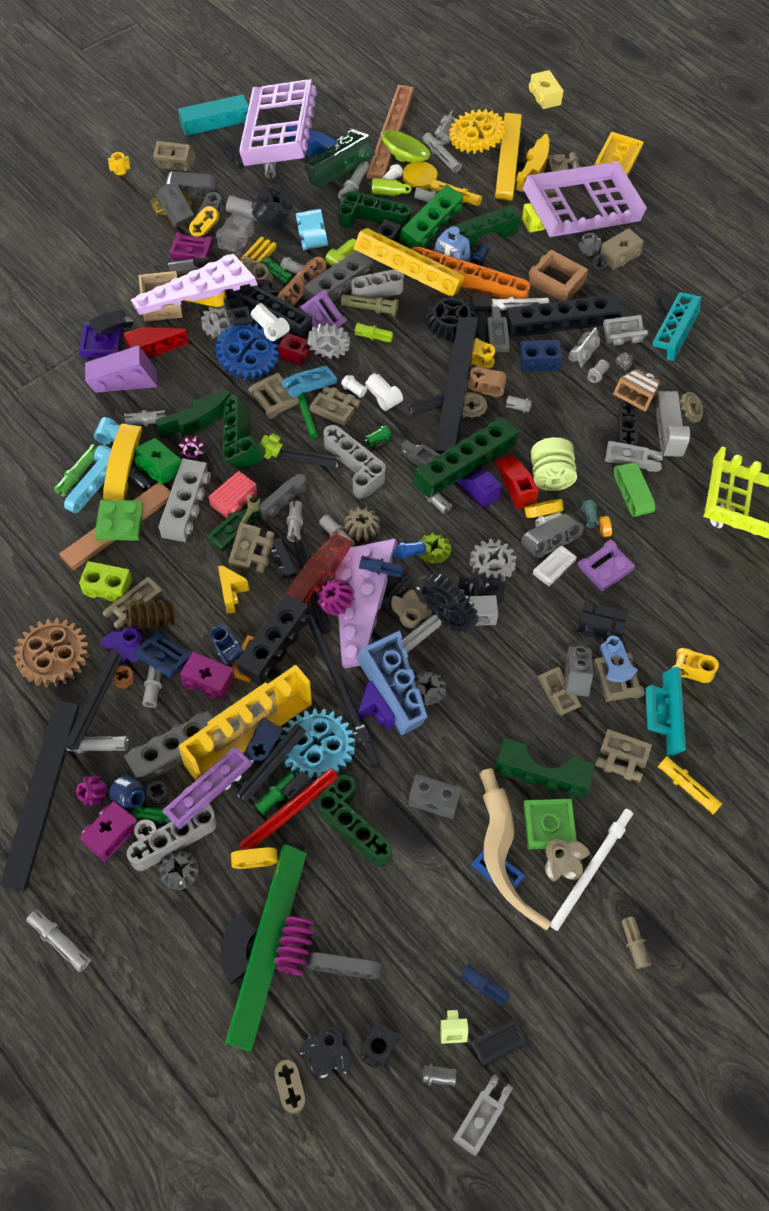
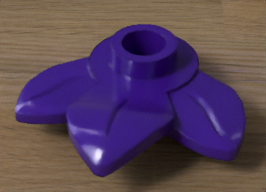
[100,628,142,665]

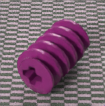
[274,917,315,976]

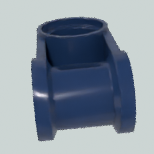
[210,625,244,667]
[245,717,283,764]

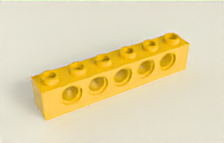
[353,228,465,297]

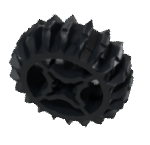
[426,295,477,342]

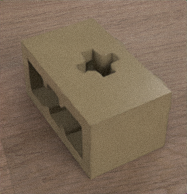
[599,228,644,270]

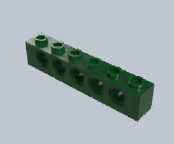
[413,417,520,499]

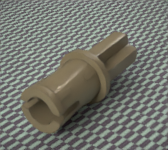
[622,917,652,969]

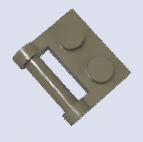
[248,373,299,419]
[593,653,645,702]

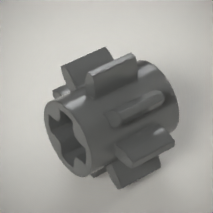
[578,233,602,256]

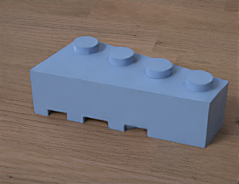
[357,631,427,735]

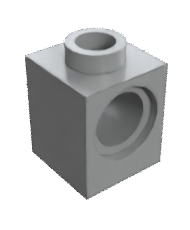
[469,595,498,626]

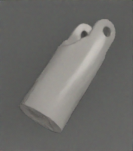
[226,195,257,221]

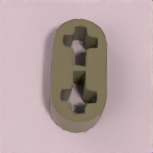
[274,1060,306,1114]

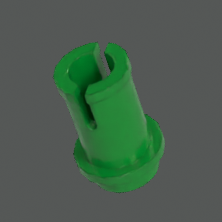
[364,426,391,448]

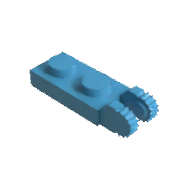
[282,366,337,397]

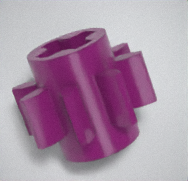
[179,435,204,461]
[76,776,107,805]

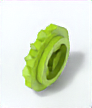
[419,532,451,564]

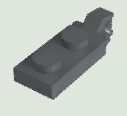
[487,307,510,352]
[400,440,440,466]

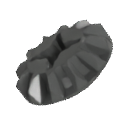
[414,671,446,705]
[159,850,199,890]

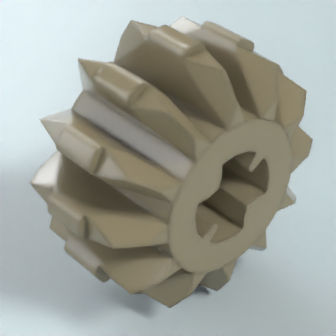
[345,506,380,543]

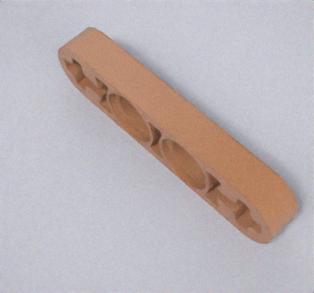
[277,257,326,306]

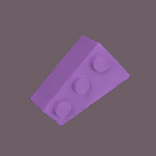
[85,345,158,393]

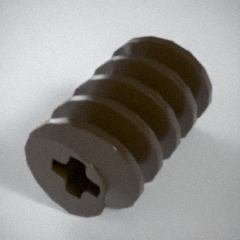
[126,600,175,629]

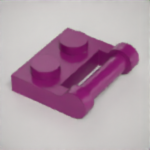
[169,232,214,261]

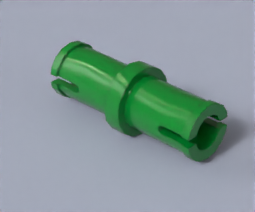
[254,772,294,816]

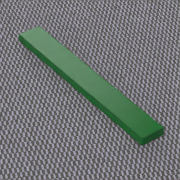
[225,844,307,1051]

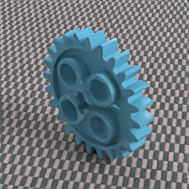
[280,708,355,782]

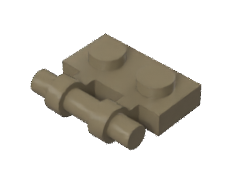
[547,152,581,172]
[310,386,361,426]
[228,522,275,574]
[595,729,652,782]

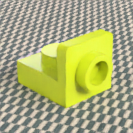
[522,203,545,233]

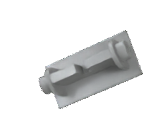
[434,110,457,145]
[568,328,600,367]

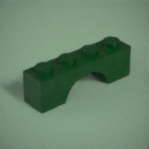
[449,205,521,250]
[495,738,595,797]

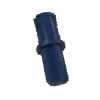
[359,555,403,577]
[460,964,510,1006]

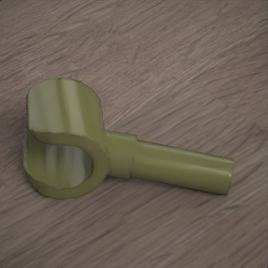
[241,495,260,524]

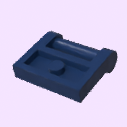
[135,631,192,678]

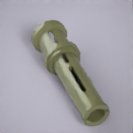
[341,294,399,317]

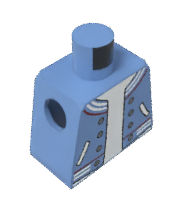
[434,227,471,263]

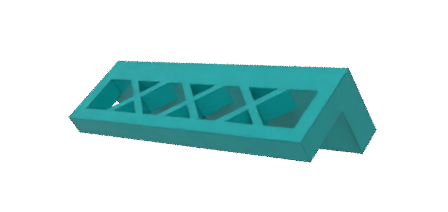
[653,292,701,361]

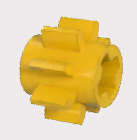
[108,152,130,175]

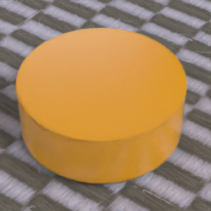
[599,516,612,538]

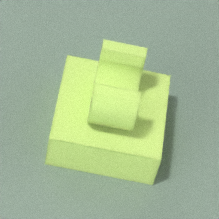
[440,1010,468,1044]

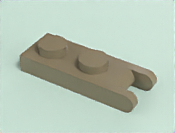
[103,577,163,629]

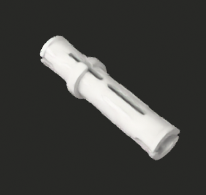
[492,297,549,310]

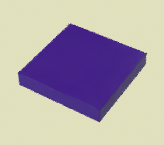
[79,323,124,357]

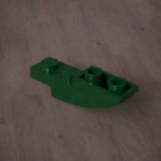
[155,390,231,438]

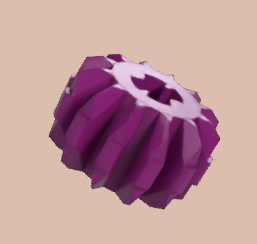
[318,577,355,616]

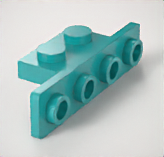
[646,666,686,757]

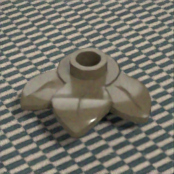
[391,590,432,628]
[545,839,590,882]

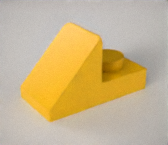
[218,566,249,614]

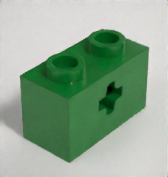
[135,438,181,485]

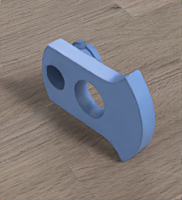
[600,636,638,682]

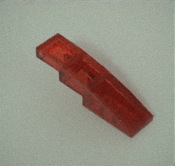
[283,533,354,604]

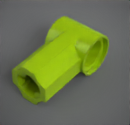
[325,239,356,267]

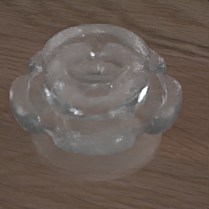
[615,352,633,370]

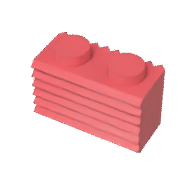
[209,471,257,518]

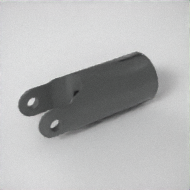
[168,257,210,278]

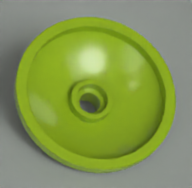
[381,130,430,162]

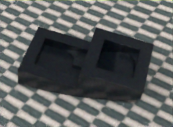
[223,297,253,326]
[88,311,134,335]
[458,576,505,603]

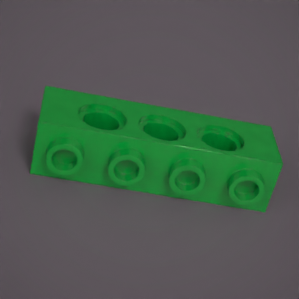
[400,184,463,248]

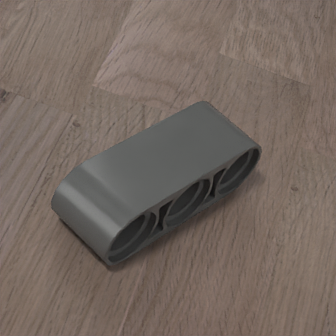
[165,172,218,199]
[521,513,584,558]

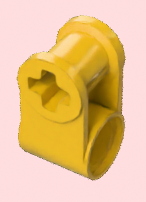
[471,338,495,369]
[672,648,719,683]

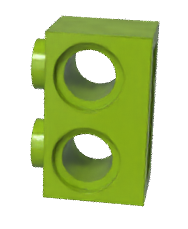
[79,561,133,602]

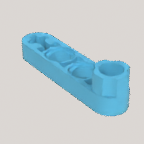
[64,445,111,513]

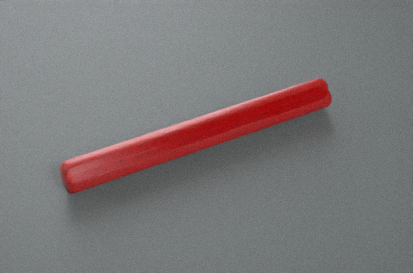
[239,768,338,850]

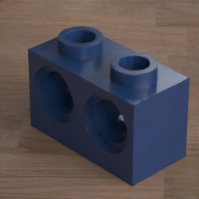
[519,340,562,372]

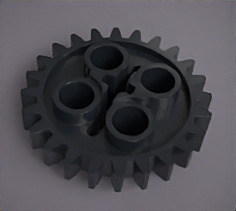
[416,572,479,633]

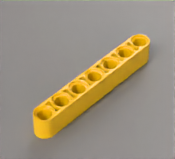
[495,113,522,201]

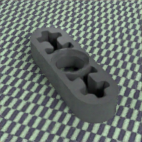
[307,953,382,979]

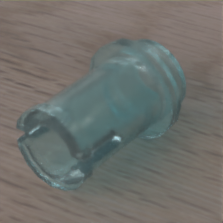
[581,500,600,528]

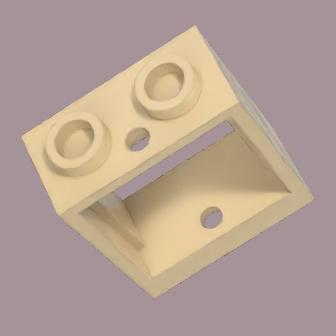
[138,271,182,322]

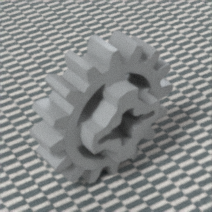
[201,306,238,339]
[308,323,350,359]
[469,539,516,581]

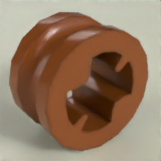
[113,666,134,689]

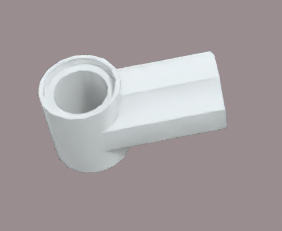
[250,303,290,341]
[365,373,403,411]

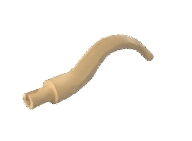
[479,769,551,930]

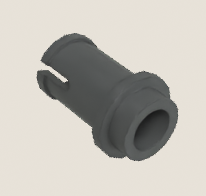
[422,1063,456,1086]

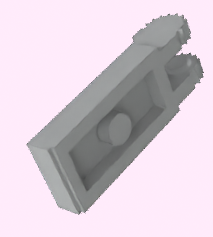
[605,441,663,472]
[453,1075,513,1156]

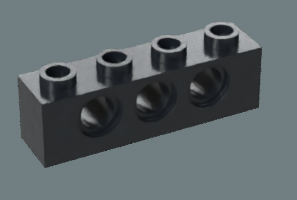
[236,594,311,685]

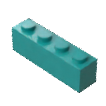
[178,95,249,136]

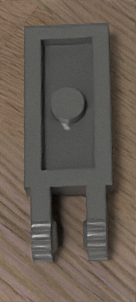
[260,473,306,522]

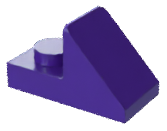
[359,681,395,731]

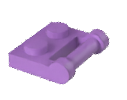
[299,288,347,328]
[578,540,635,592]

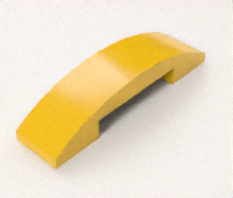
[103,424,142,500]

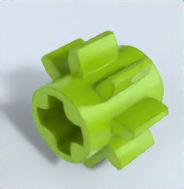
[260,433,283,460]

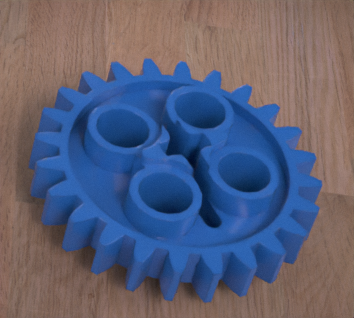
[215,323,279,381]

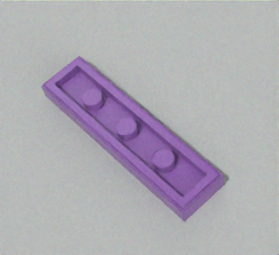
[163,747,252,830]

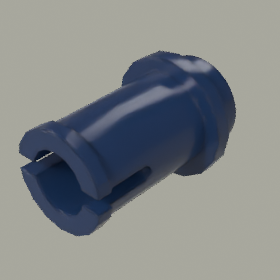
[470,244,489,265]

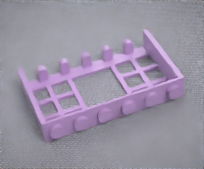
[239,79,317,166]
[522,162,647,237]

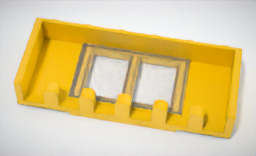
[178,665,312,780]

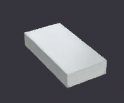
[533,546,577,586]

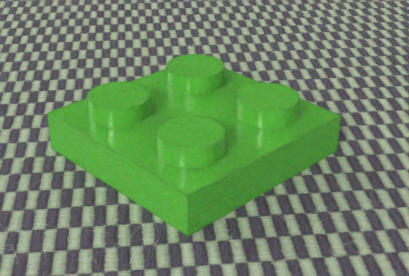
[95,500,144,541]
[523,799,577,849]

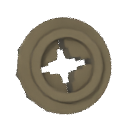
[462,392,487,420]
[680,392,703,423]

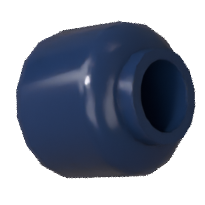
[109,775,146,811]

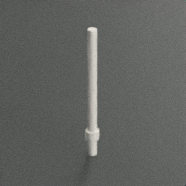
[550,809,633,931]

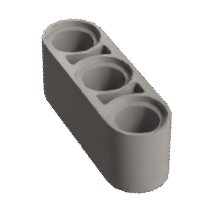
[351,269,404,299]

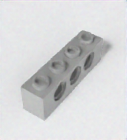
[159,459,211,542]

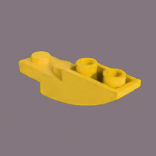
[516,134,549,192]

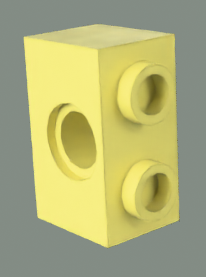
[529,70,563,109]

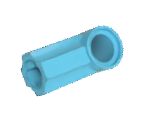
[94,417,120,445]

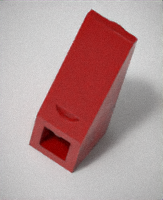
[124,327,189,358]
[494,455,539,510]

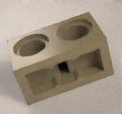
[153,141,196,172]

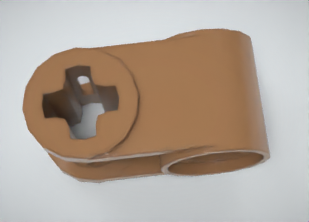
[468,367,507,397]

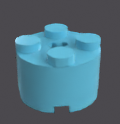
[296,209,328,251]

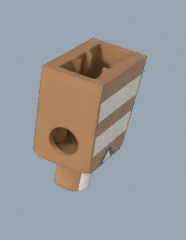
[613,369,660,412]

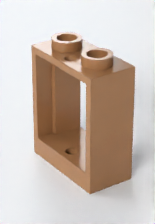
[529,250,588,301]

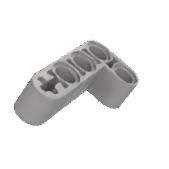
[655,391,690,457]
[324,425,386,499]
[127,787,217,871]

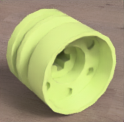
[531,438,577,491]

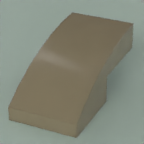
[537,667,581,716]

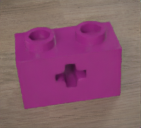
[180,652,235,700]
[80,801,137,862]

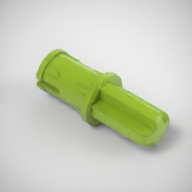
[355,323,393,343]

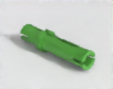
[54,444,98,497]

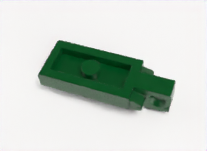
[207,508,260,552]

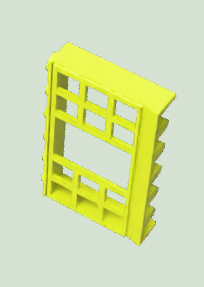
[703,446,769,539]

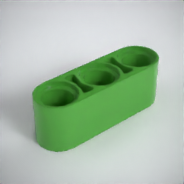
[614,462,655,517]

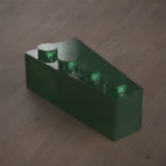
[304,129,375,188]

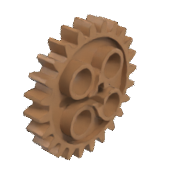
[14,618,90,687]

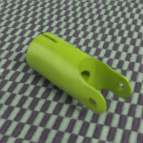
[372,178,411,196]

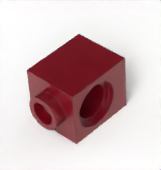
[279,333,310,366]

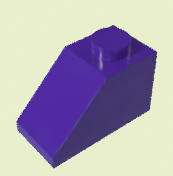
[458,470,502,509]

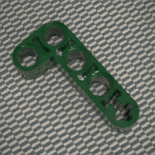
[338,191,411,229]
[222,395,266,470]
[317,775,392,867]

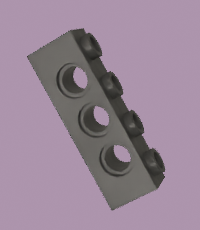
[303,250,373,308]
[124,711,222,785]

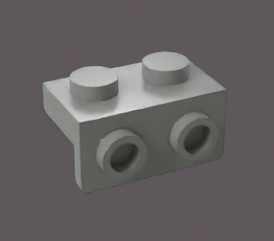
[603,315,648,346]

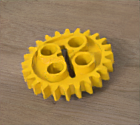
[449,109,505,154]

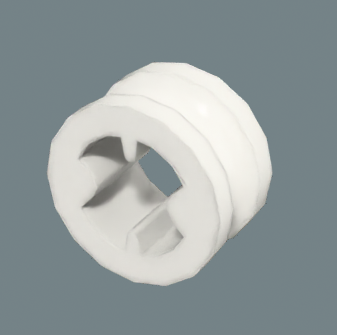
[134,820,157,840]

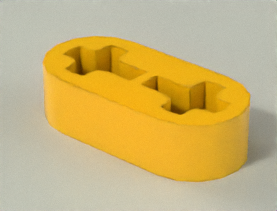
[189,206,219,237]
[524,499,564,518]
[231,847,278,869]

